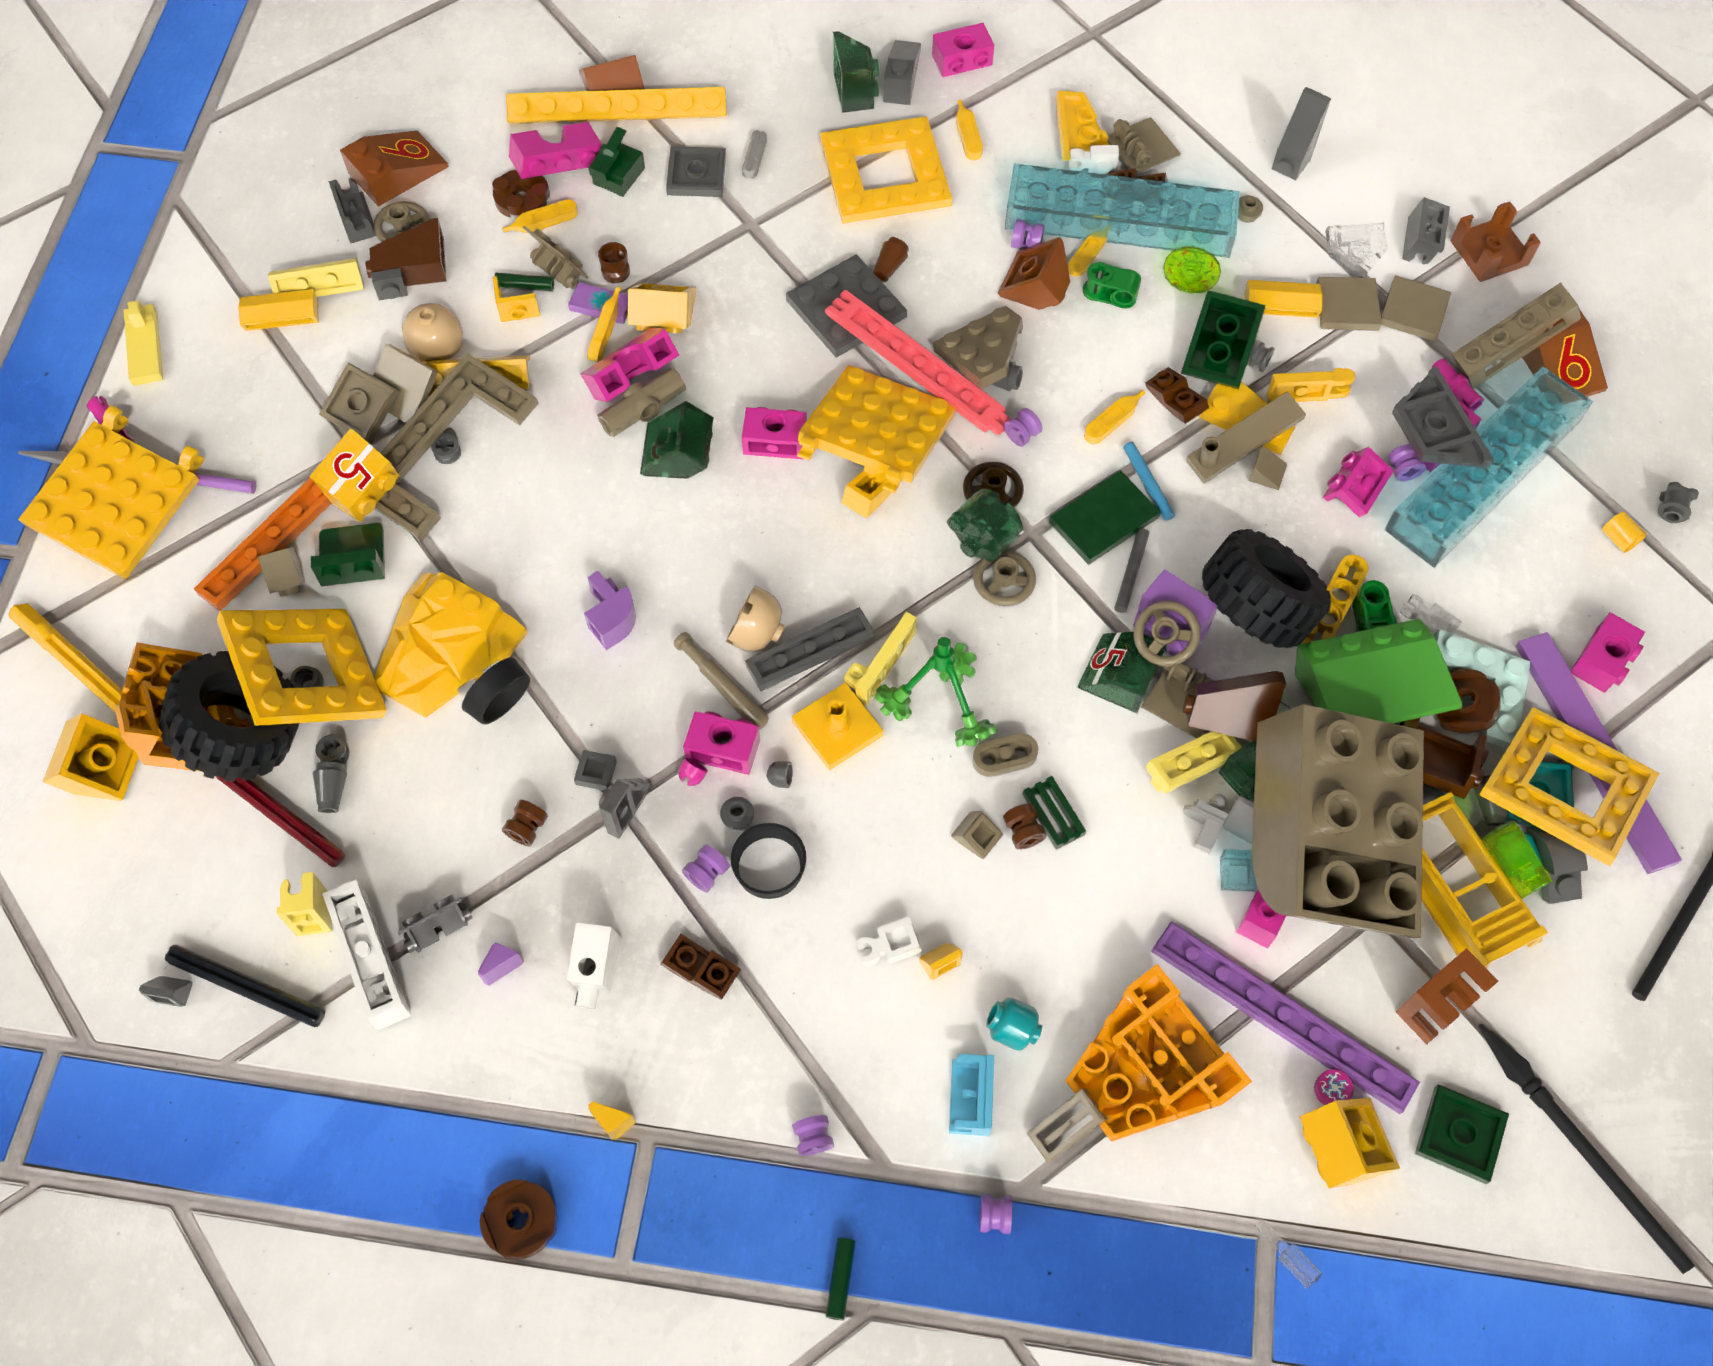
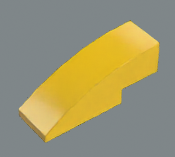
[842,466,892,519]

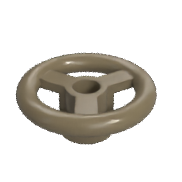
[373,201,430,242]
[973,551,1036,606]
[1133,601,1201,666]

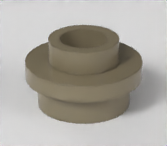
[1234,195,1263,223]

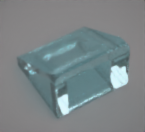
[1220,849,1257,892]

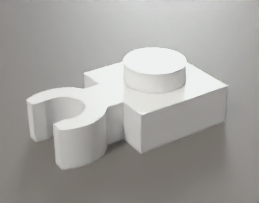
[1068,145,1119,174]
[856,916,922,967]

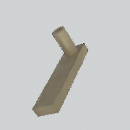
[1186,391,1306,484]

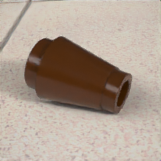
[873,237,909,282]

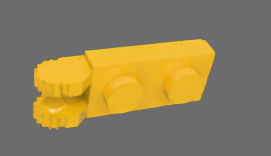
[1267,368,1356,402]

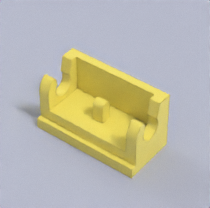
[277,872,332,936]

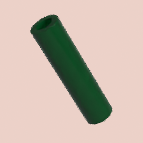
[495,272,554,292]
[825,1238,856,1321]

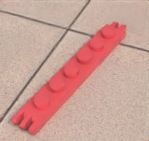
[825,290,1010,435]

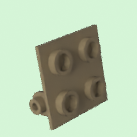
[1108,117,1181,174]
[522,226,589,289]
[1141,663,1214,739]

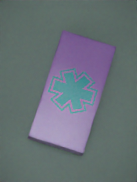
[568,282,628,324]

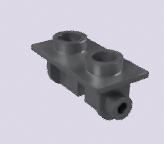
[397,895,473,953]

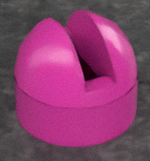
[678,757,708,786]

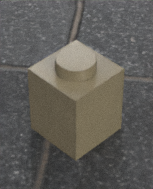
[258,546,305,597]

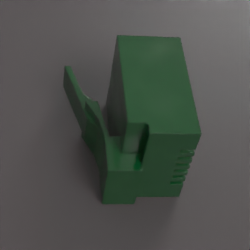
[588,127,645,197]

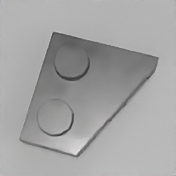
[599,778,652,839]

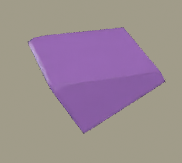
[478,942,523,986]

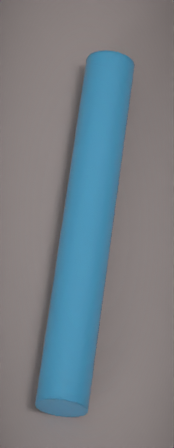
[1123,442,1175,521]

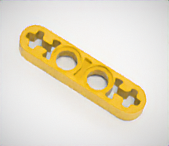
[1299,554,1369,645]

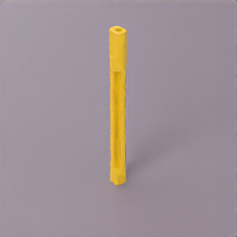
[8,603,122,713]

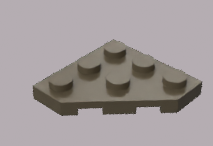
[933,306,1023,389]

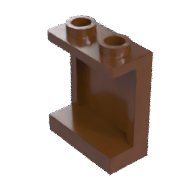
[1399,717,1489,799]

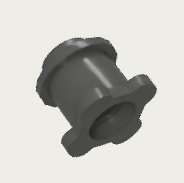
[1657,482,1699,523]

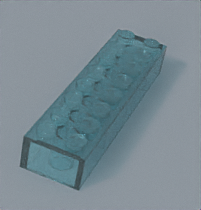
[1004,163,1240,258]
[1384,367,1593,568]

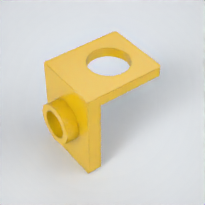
[492,276,540,322]

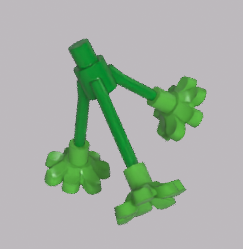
[875,637,997,747]

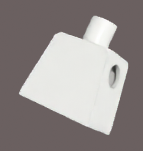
[567,922,622,1009]

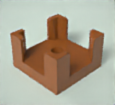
[1450,201,1541,282]
[1396,948,1499,1045]

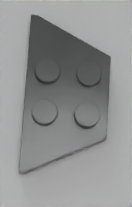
[1392,366,1494,468]

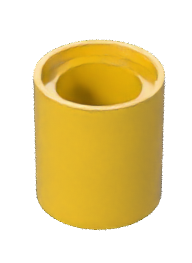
[1602,511,1647,553]

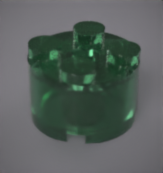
[947,488,1023,562]

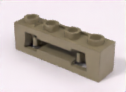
[1452,282,1581,389]

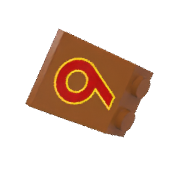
[340,131,449,207]
[1522,309,1608,407]

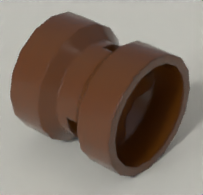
[598,242,630,284]
[501,800,548,847]
[1003,804,1047,850]

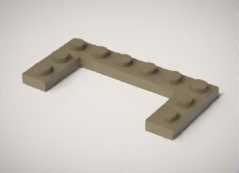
[374,353,539,541]

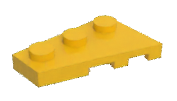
[1055,91,1109,161]
[1199,382,1295,455]

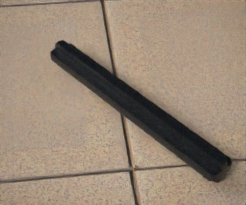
[165,944,325,1027]

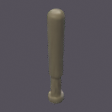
[673,632,769,729]

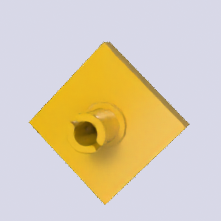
[792,682,883,771]

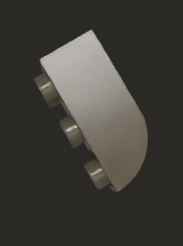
[1252,704,1424,938]

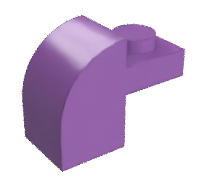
[584,571,636,651]

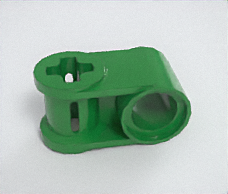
[1083,262,1141,309]
[1352,580,1397,632]

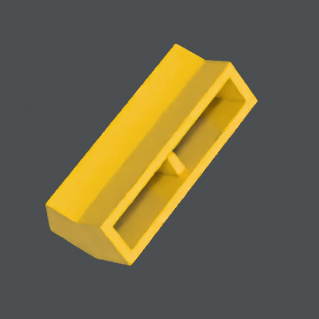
[1244,280,1323,318]
[238,289,319,331]

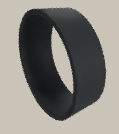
[462,657,530,725]
[731,823,806,899]

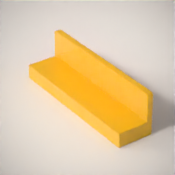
[422,355,530,394]

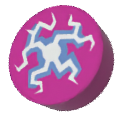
[1314,1069,1354,1105]

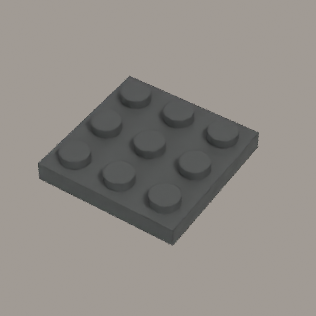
[786,254,907,358]

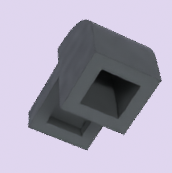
[1526,825,1588,904]

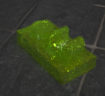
[1482,820,1553,899]

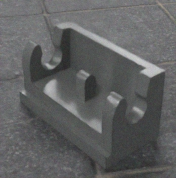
[328,178,376,244]
[1402,197,1450,265]

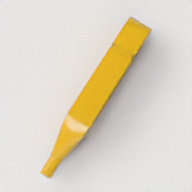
[956,99,983,160]
[502,199,578,233]
[1068,222,1112,276]
[587,287,621,362]
[1084,390,1146,444]

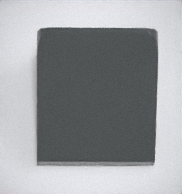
[138,976,193,1007]

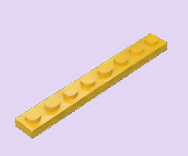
[506,87,727,124]

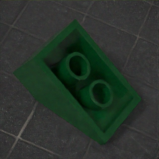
[1181,290,1266,390]

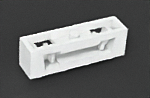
[322,879,411,1031]

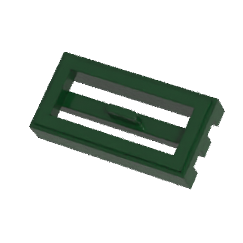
[1022,776,1086,850]

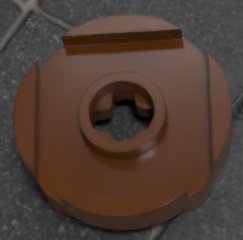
[492,170,550,218]
[1434,669,1501,733]
[480,1179,558,1259]

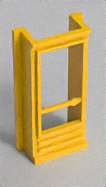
[1421,792,1548,968]

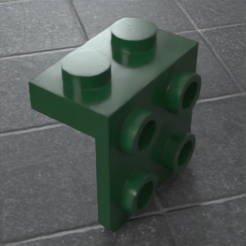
[311,523,385,587]

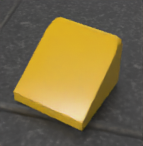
[919,943,963,980]
[588,1101,636,1140]

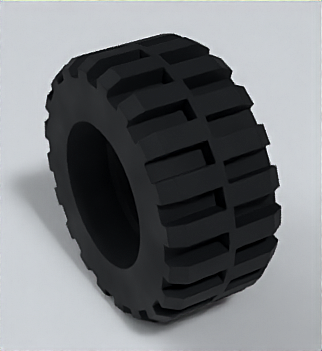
[1202,529,1331,648]
[159,651,299,782]

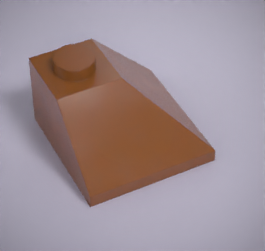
[998,237,1070,310]

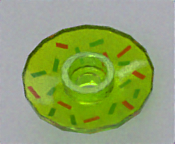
[1163,246,1221,294]

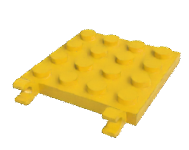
[797,365,956,493]
[18,405,205,580]

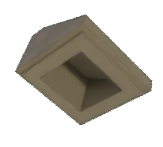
[1249,446,1287,490]
[951,811,1003,859]

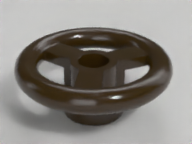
[963,462,1024,515]

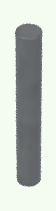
[1114,528,1150,613]

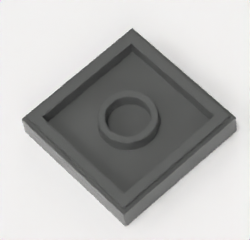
[666,146,726,197]

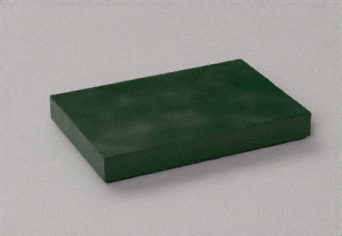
[1049,470,1161,565]

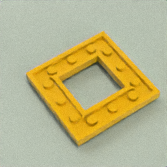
[820,116,952,224]
[217,609,387,726]
[1479,707,1660,866]

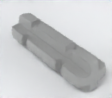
[742,130,767,179]

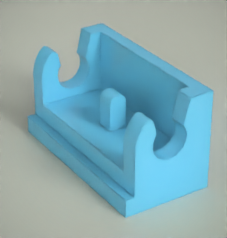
[949,1054,994,1136]

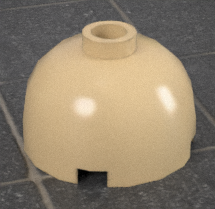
[402,303,463,361]
[726,585,785,651]

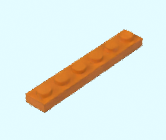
[194,478,332,611]

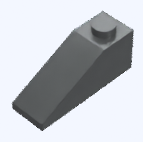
[883,40,921,105]
[1271,87,1331,181]

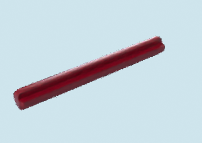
[216,776,345,867]

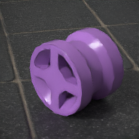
[1004,408,1043,447]
[1388,444,1426,482]
[792,1115,834,1156]
[979,1193,1012,1235]

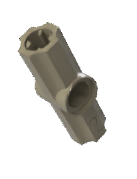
[597,368,686,437]

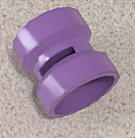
[1011,219,1045,249]
[682,844,730,893]

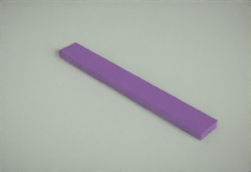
[1515,632,1682,875]
[1151,921,1420,1114]

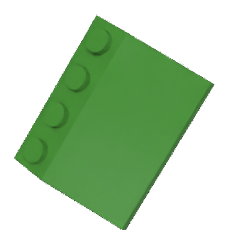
[1295,618,1462,724]

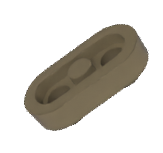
[972,733,1038,777]

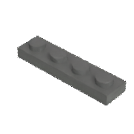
[745,607,875,692]

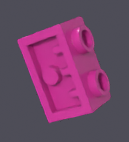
[1323,446,1394,517]

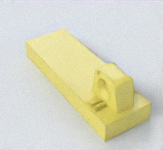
[268,258,364,297]
[123,300,163,386]
[844,612,917,706]
[1145,731,1244,793]

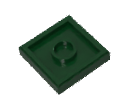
[1415,1084,1509,1184]

